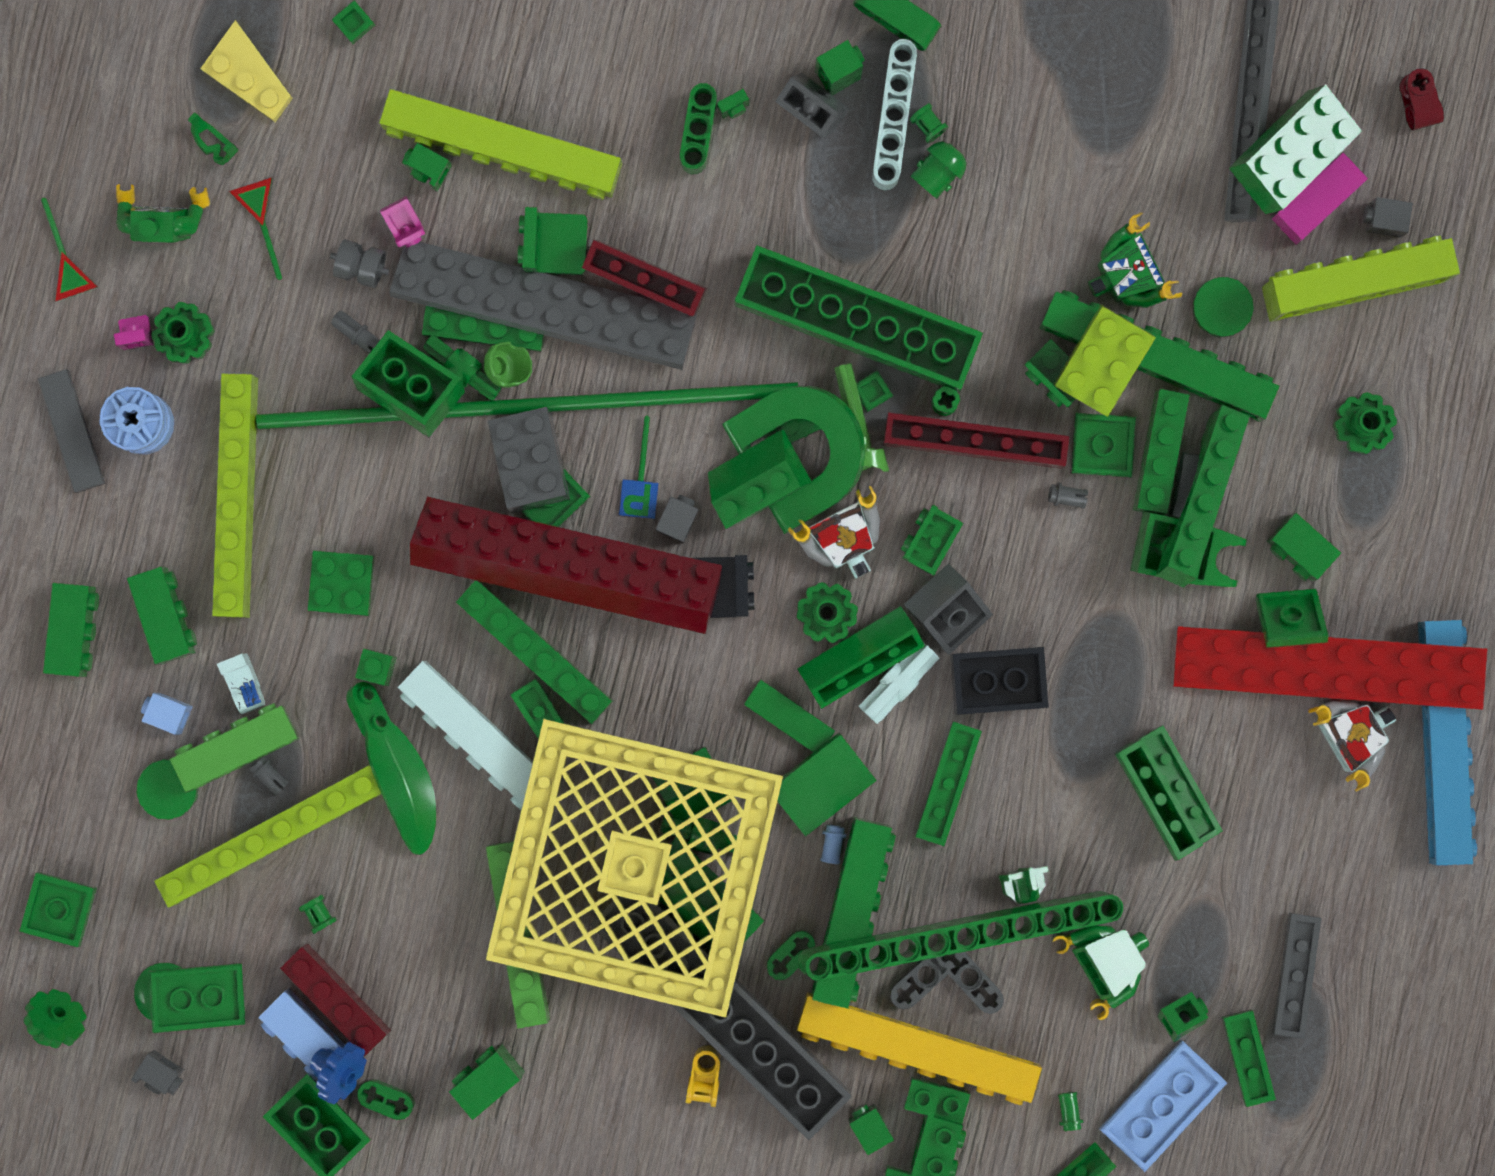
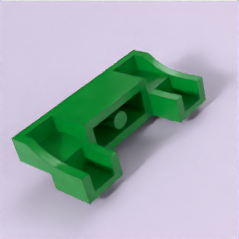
[885,1077,970,1176]

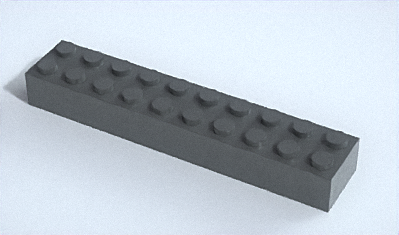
[590,896,852,1140]

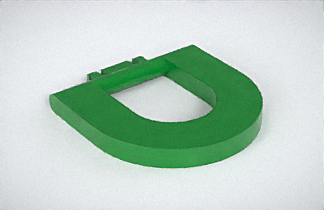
[722,386,865,534]

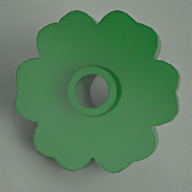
[151,302,215,364]
[1333,392,1397,455]
[796,582,858,643]
[23,989,87,1048]

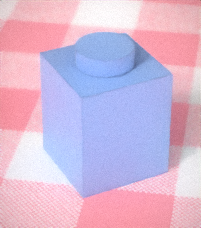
[141,693,193,735]

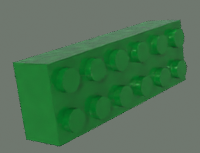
[811,817,896,1009]

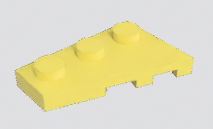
[200,20,293,122]

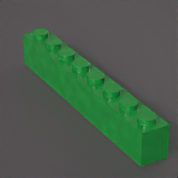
[1039,290,1280,422]

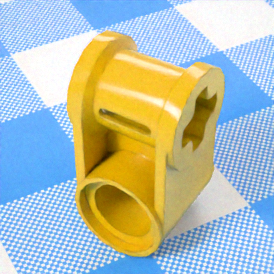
[686,1045,721,1107]

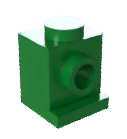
[402,143,452,192]
[1157,992,1209,1042]

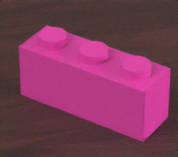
[1272,152,1368,245]

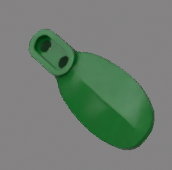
[346,682,436,855]

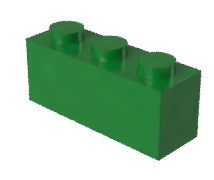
[127,566,197,665]
[43,583,99,677]

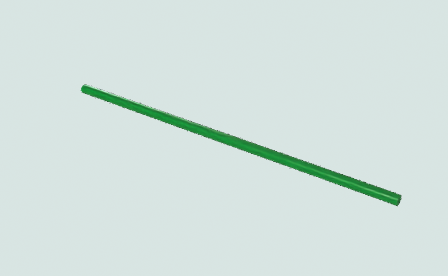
[256,382,798,429]

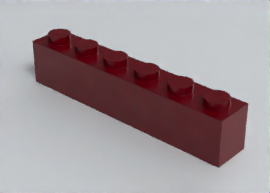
[883,412,1070,469]

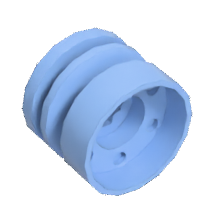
[100,387,174,455]

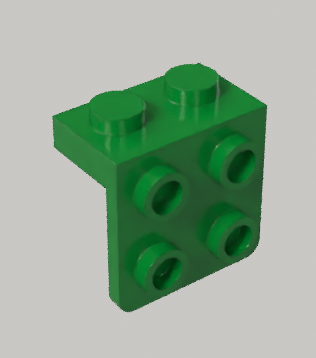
[517,207,588,275]

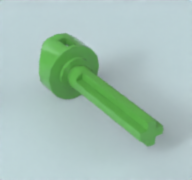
[834,363,889,472]

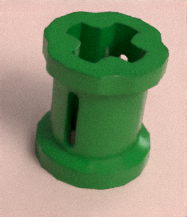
[909,103,948,144]
[931,386,960,416]
[299,894,337,934]

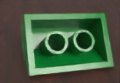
[708,430,812,529]
[263,1073,371,1176]

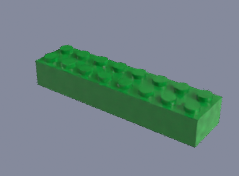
[734,245,983,393]

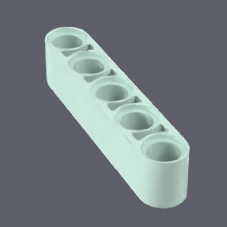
[872,39,917,190]

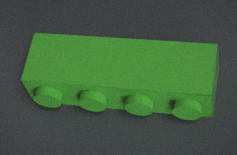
[170,703,299,793]

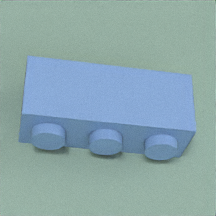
[258,988,346,1080]

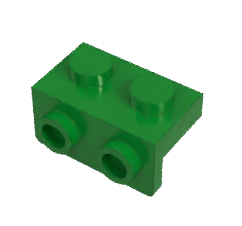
[900,505,964,576]

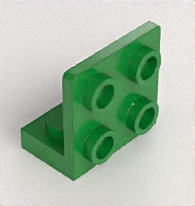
[1024,339,1076,408]

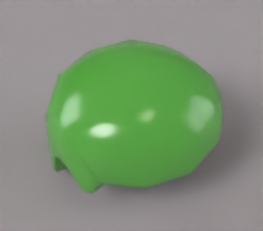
[484,342,532,388]

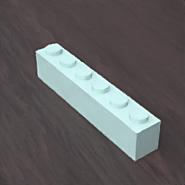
[398,661,533,810]

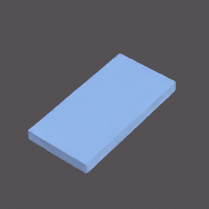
[1099,1040,1227,1172]

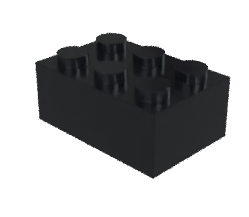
[950,647,1049,715]

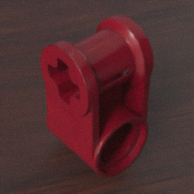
[1399,68,1444,131]

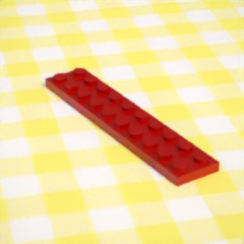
[1173,626,1487,710]

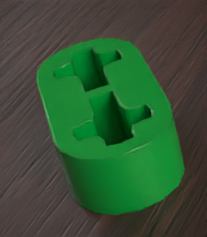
[767,930,815,980]
[357,1079,415,1120]

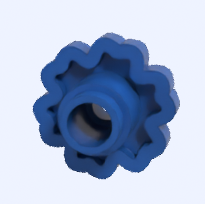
[310,1042,367,1105]

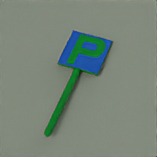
[619,415,659,519]

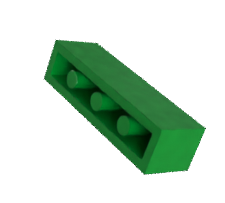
[1133,389,1190,515]
[797,606,925,709]

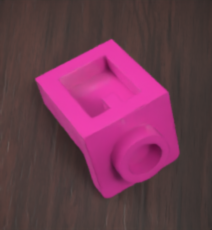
[114,315,154,350]

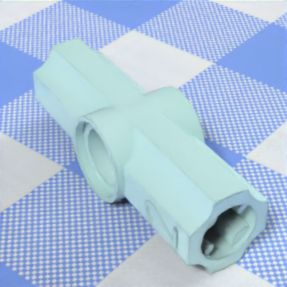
[858,642,940,724]

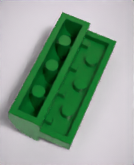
[1114,725,1223,861]
[658,837,765,951]

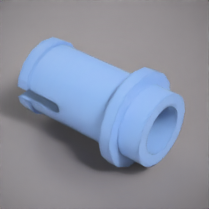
[820,825,847,864]

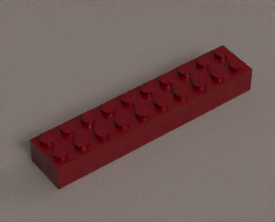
[410,496,722,634]

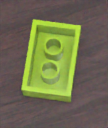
[1054,305,1156,417]

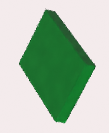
[777,733,877,837]
[149,963,245,1033]

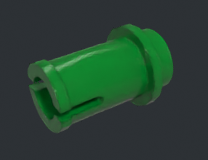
[1058,1092,1084,1131]

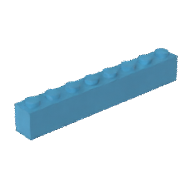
[1418,620,1477,865]

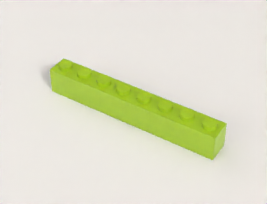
[379,89,622,200]
[212,373,258,618]
[154,765,382,908]

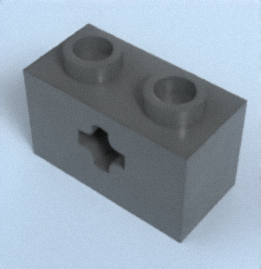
[775,73,849,138]

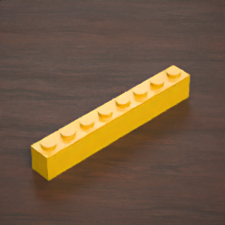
[797,992,1042,1105]

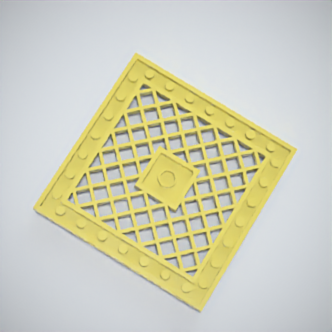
[486,719,783,1017]

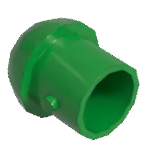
[911,141,967,199]

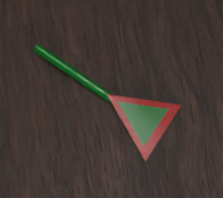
[229,178,282,280]
[41,197,98,302]

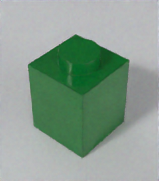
[355,648,397,686]
[848,1104,894,1155]

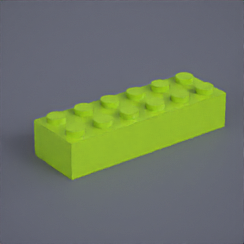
[1261,235,1460,322]

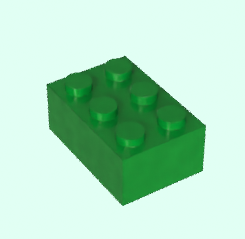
[351,330,465,438]

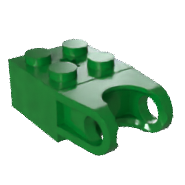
[1130,512,1247,587]

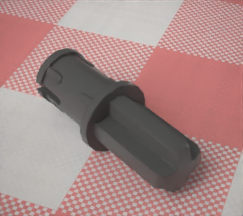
[331,311,380,354]

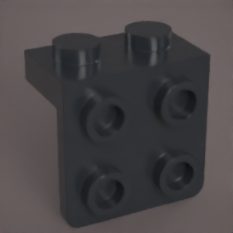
[693,555,755,618]

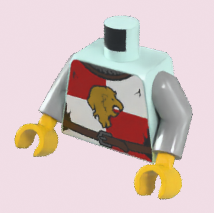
[788,486,880,579]
[1308,699,1396,792]

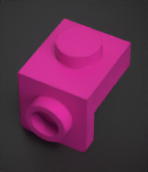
[380,196,425,247]

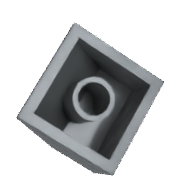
[904,564,993,655]

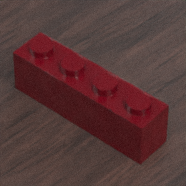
[582,240,707,317]
[280,944,392,1056]

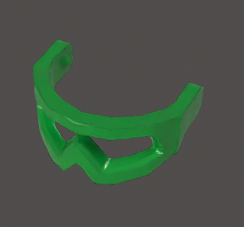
[188,112,238,165]

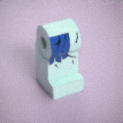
[217,653,265,714]

